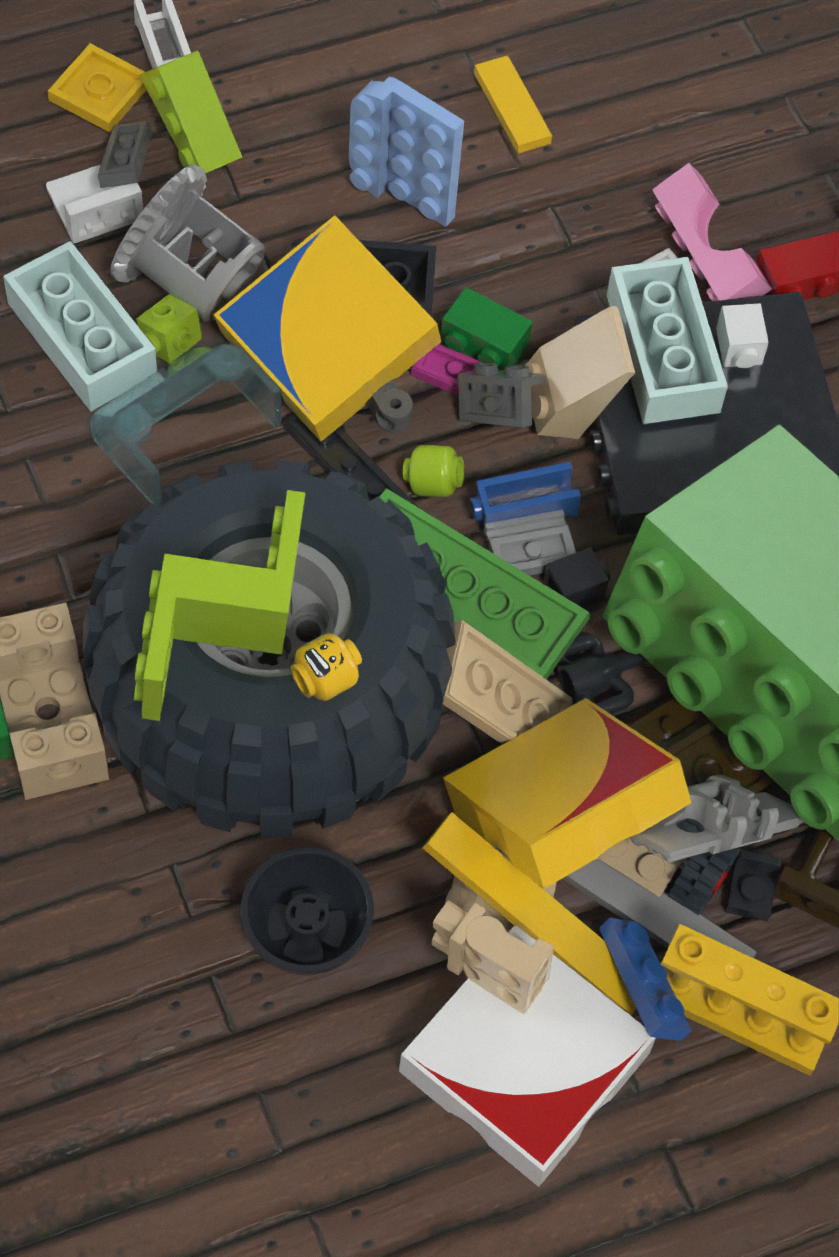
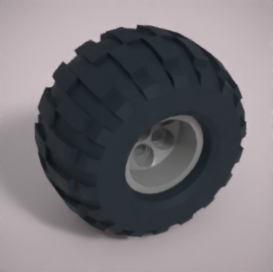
[83,460,456,837]

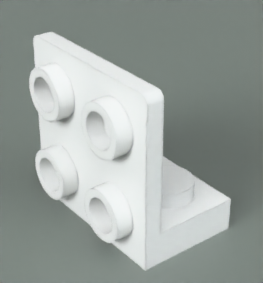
[46,164,143,244]

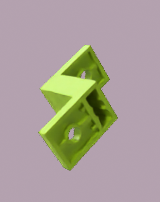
[134,490,305,721]

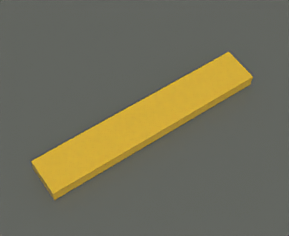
[423,812,636,1016]

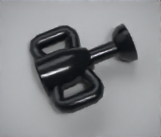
[556,634,657,715]

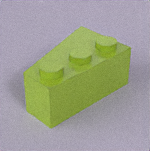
[139,50,242,173]

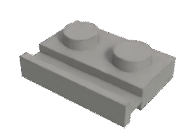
[484,510,576,576]

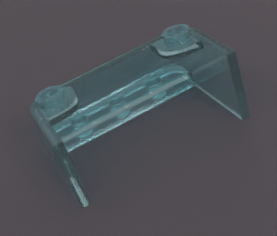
[90,344,281,506]

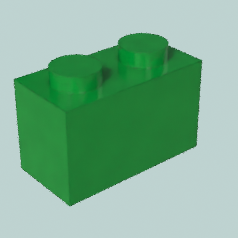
[441,287,533,370]

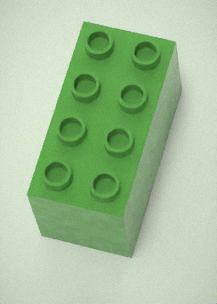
[602,424,839,842]

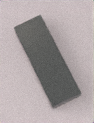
[98,121,152,188]

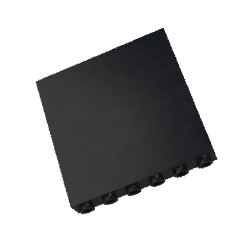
[574,292,839,535]

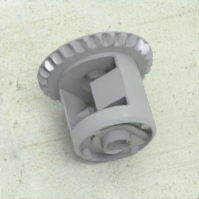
[110,164,265,322]

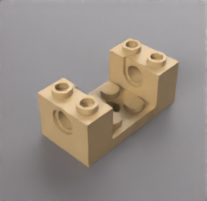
[0,603,109,800]

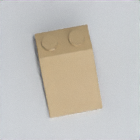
[525,306,635,439]

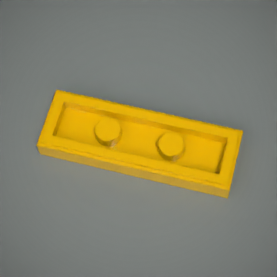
[474,55,552,154]

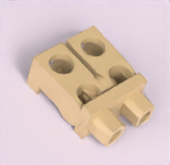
[432,901,554,1015]

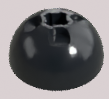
[241,847,374,976]

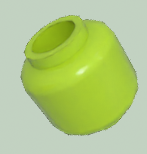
[403,445,464,497]

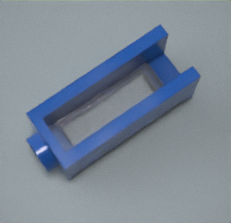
[470,462,581,529]

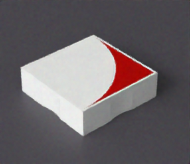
[399,925,656,1187]

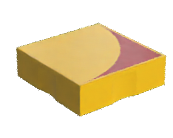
[443,698,692,889]

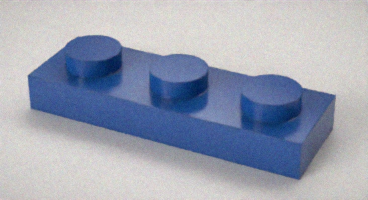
[599,918,692,1041]

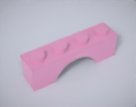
[652,163,772,301]

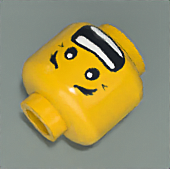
[290,633,362,701]

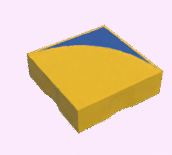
[214,215,441,442]

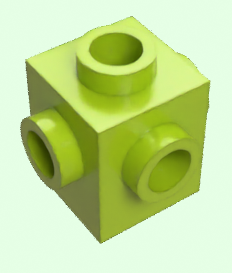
[136,294,202,364]

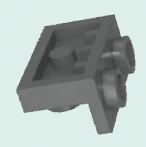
[458,363,544,428]

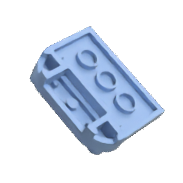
[349,76,464,227]

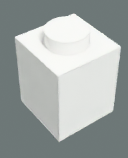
[716,303,769,368]

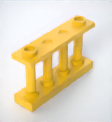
[661,924,839,1076]

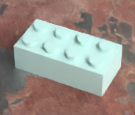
[3,241,157,412]
[607,257,728,424]

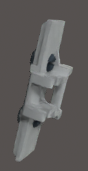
[629,774,804,862]

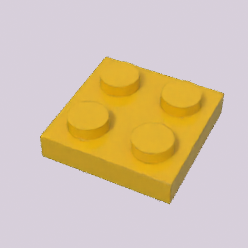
[48,43,147,132]

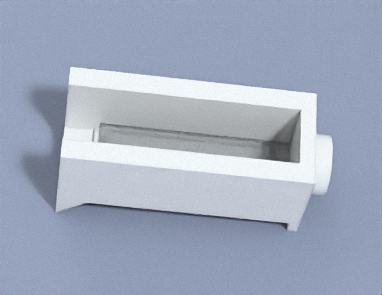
[134,0,191,69]

